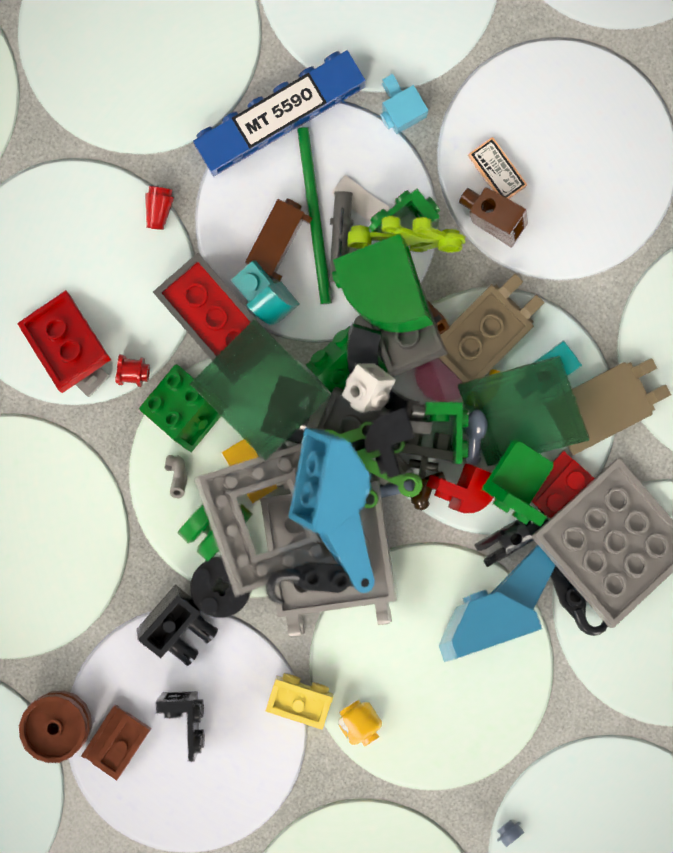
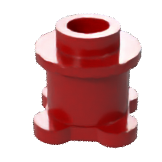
[115,354,150,387]

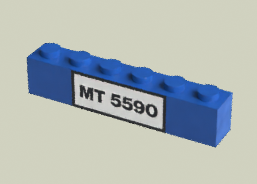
[193,50,366,177]

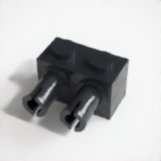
[136,584,218,666]

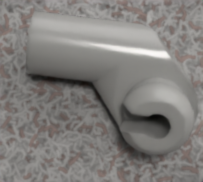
[164,455,188,499]

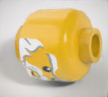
[338,700,382,747]

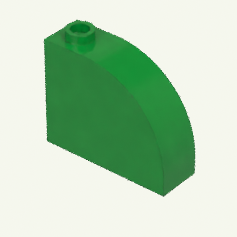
[332,234,433,333]

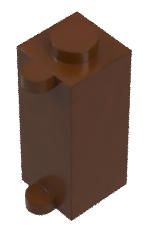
[245,198,313,282]

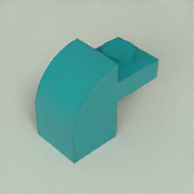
[231,260,300,325]

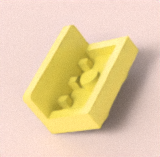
[265,673,333,730]

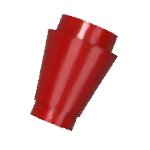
[145,186,175,230]

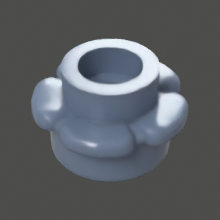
[497,820,525,848]

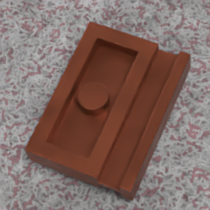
[81,705,152,781]

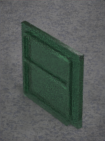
[190,320,331,460]
[457,355,590,466]

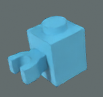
[380,74,429,135]

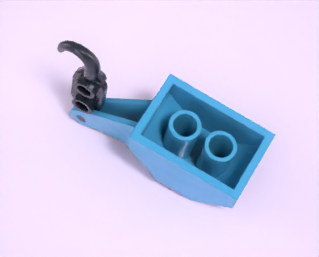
[266,427,375,605]
[438,544,608,663]

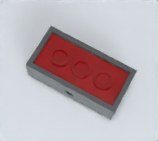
[153,253,279,385]

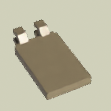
[438,274,545,390]
[545,358,671,456]

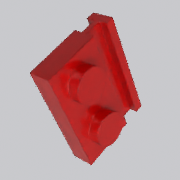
[531,450,595,519]

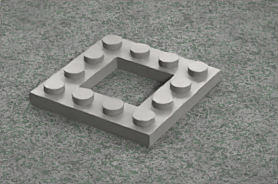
[195,443,335,596]

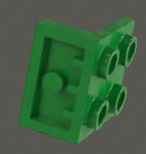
[139,364,229,453]
[423,402,468,464]

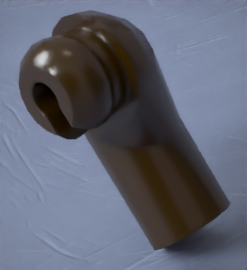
[411,471,446,511]

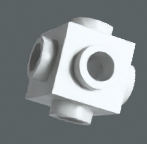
[342,363,396,413]

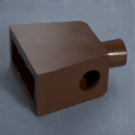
[459,187,528,248]

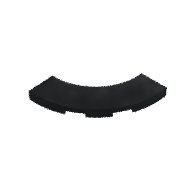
[346,323,415,413]

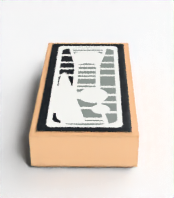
[468,137,527,199]

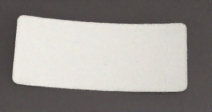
[332,175,389,223]

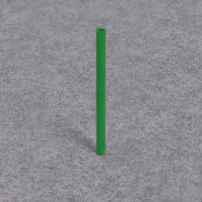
[297,127,332,305]

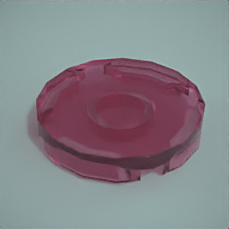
[414,358,468,402]

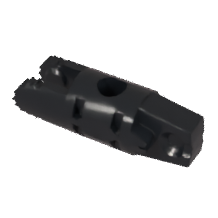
[474,512,548,567]

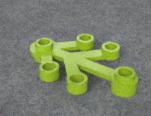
[347,217,466,253]

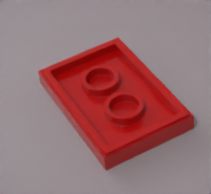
[17,290,112,394]

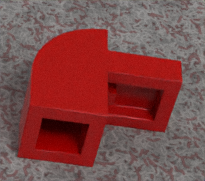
[426,463,494,514]

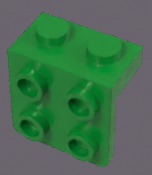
[369,189,440,233]
[306,326,389,394]
[482,440,554,526]

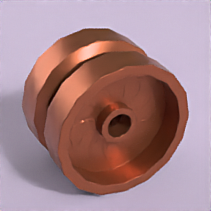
[19,691,92,763]

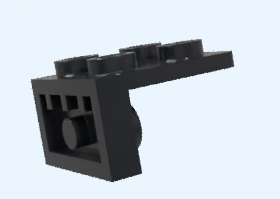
[156,691,205,762]

